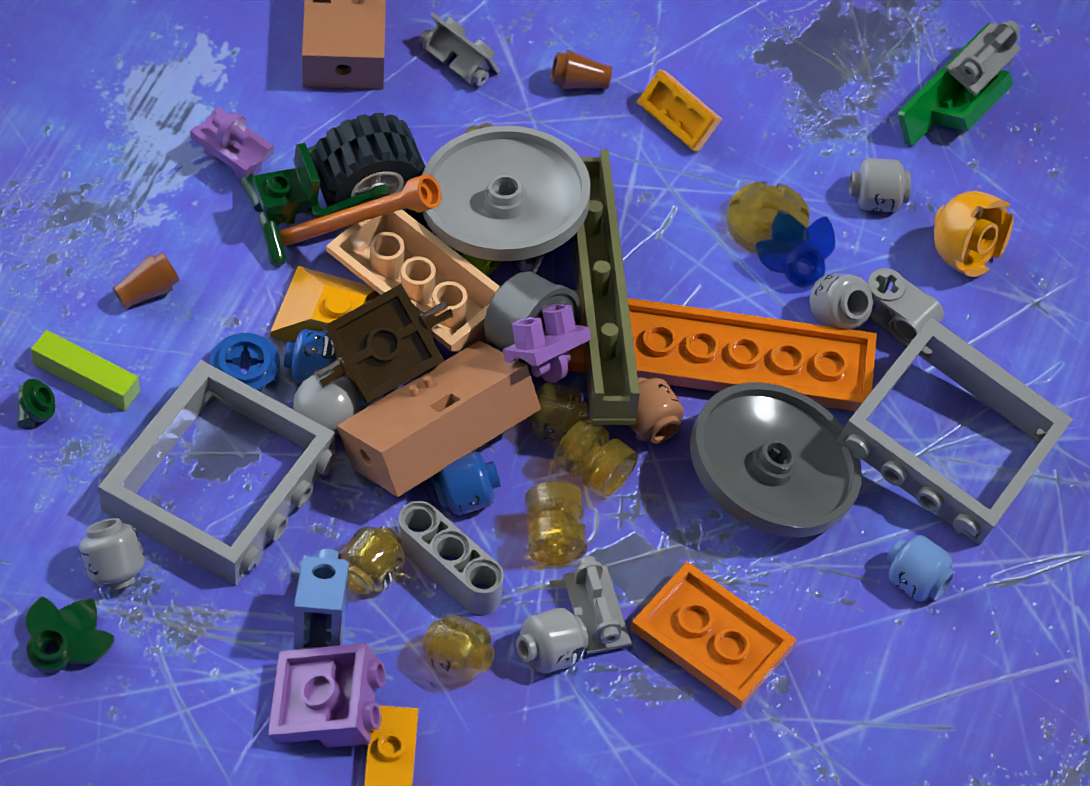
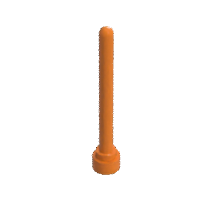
[280,174,441,246]

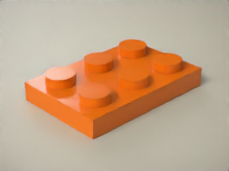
[630,561,797,710]

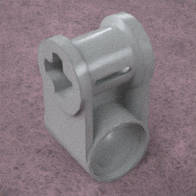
[867,268,945,347]

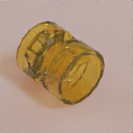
[554,417,638,499]
[525,481,587,565]

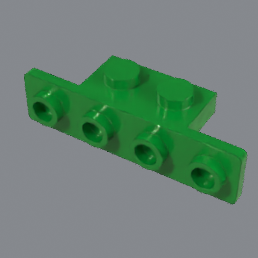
[897,23,1013,146]

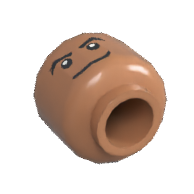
[628,377,684,444]

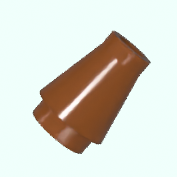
[551,49,612,89]
[112,252,180,309]

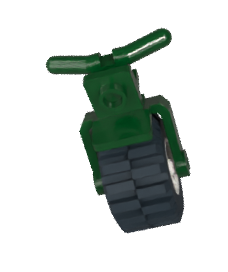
[240,113,425,267]

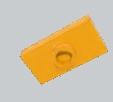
[636,69,722,151]
[364,705,419,786]

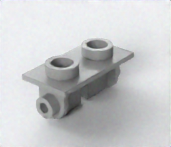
[419,13,501,86]
[945,20,1022,96]
[563,556,631,655]

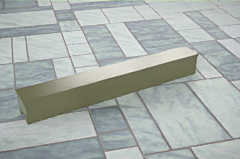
[571,149,640,425]

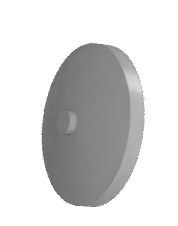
[422,126,590,261]

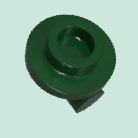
[17,379,55,429]

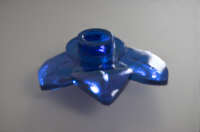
[755,210,836,288]

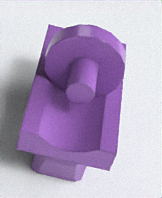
[190,107,274,179]
[503,304,591,383]

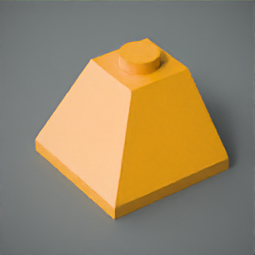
[270,266,379,342]

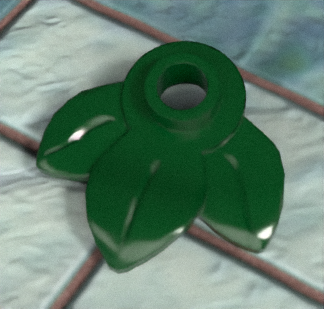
[25,596,115,672]

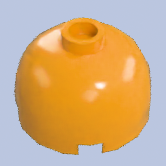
[934,190,1014,277]

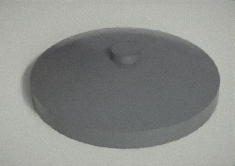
[690,382,862,537]

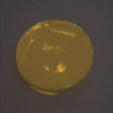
[726,182,809,256]

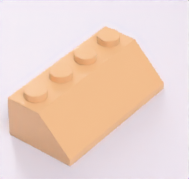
[326,209,500,351]

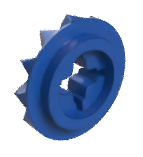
[210,333,280,392]

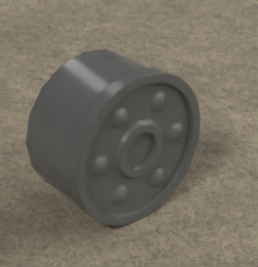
[484,271,582,372]

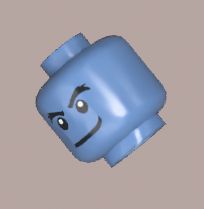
[886,535,956,602]

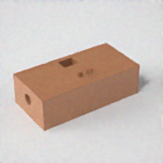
[302,0,386,89]
[336,340,541,497]

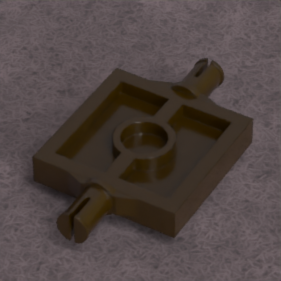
[314,284,453,405]

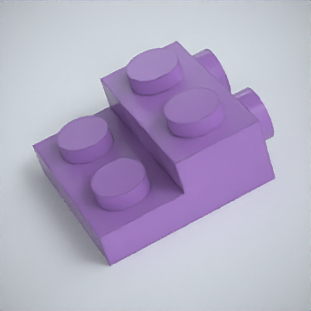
[268,643,386,748]

